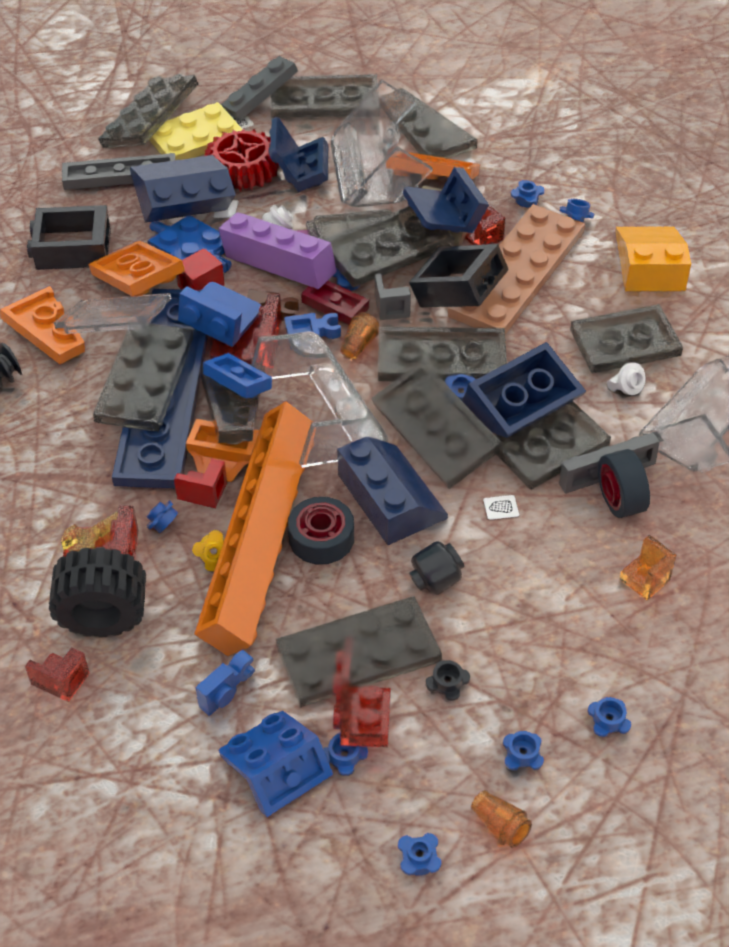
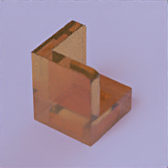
[620,535,677,600]

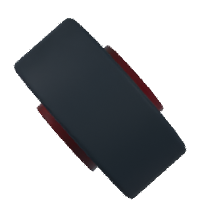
[598,449,650,518]
[288,496,354,565]

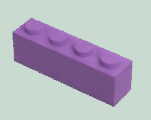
[219,212,337,289]

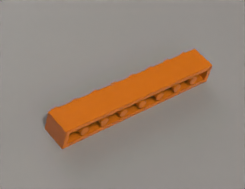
[194,401,315,656]

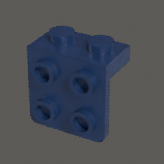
[268,116,329,192]
[402,167,489,233]

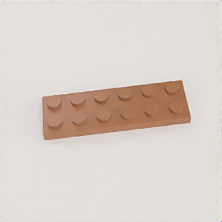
[448,204,585,339]

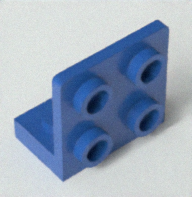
[218,711,333,817]

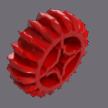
[204,128,279,192]

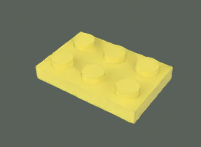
[146,102,242,160]

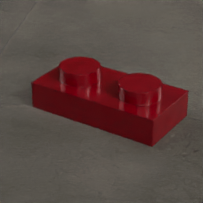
[301,281,369,326]

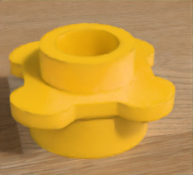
[192,530,225,572]

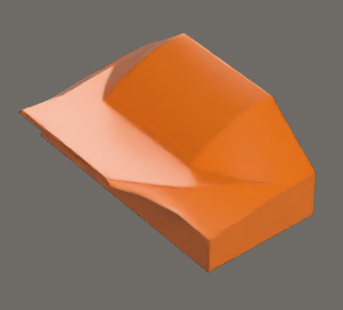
[186,419,259,482]

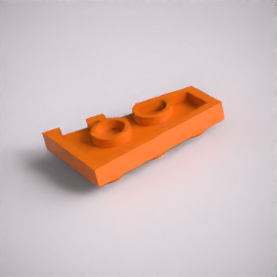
[0,286,85,364]

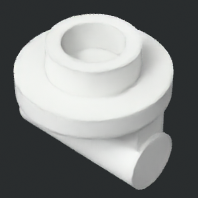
[262,205,293,229]
[607,363,645,395]

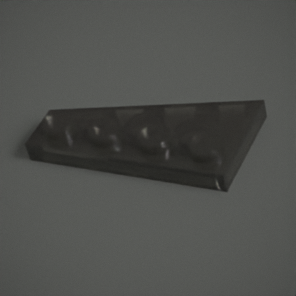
[378,88,478,158]
[201,363,264,444]

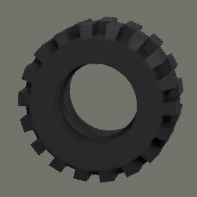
[49,547,146,637]

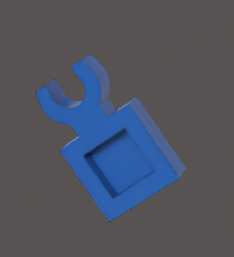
[284,313,341,348]
[195,650,255,716]

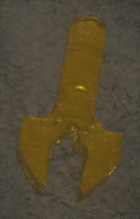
[61,512,125,552]

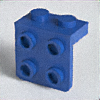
[178,282,262,347]

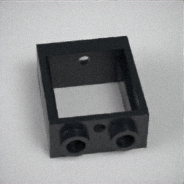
[27,205,111,270]
[409,244,509,307]

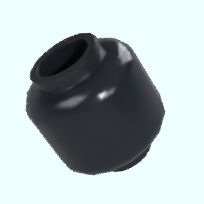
[409,541,465,595]

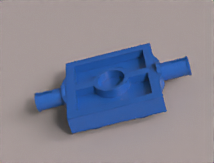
[148,215,231,273]

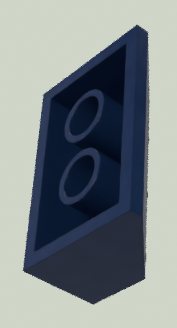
[129,155,236,223]
[461,342,586,438]
[337,436,448,545]

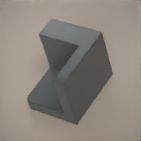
[374,273,411,321]

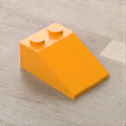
[615,226,691,291]

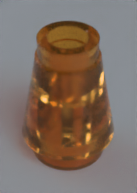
[340,312,380,360]
[471,790,532,848]

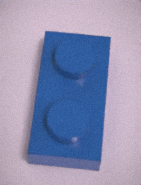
[203,353,272,399]

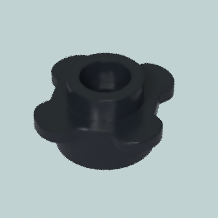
[425,660,470,701]

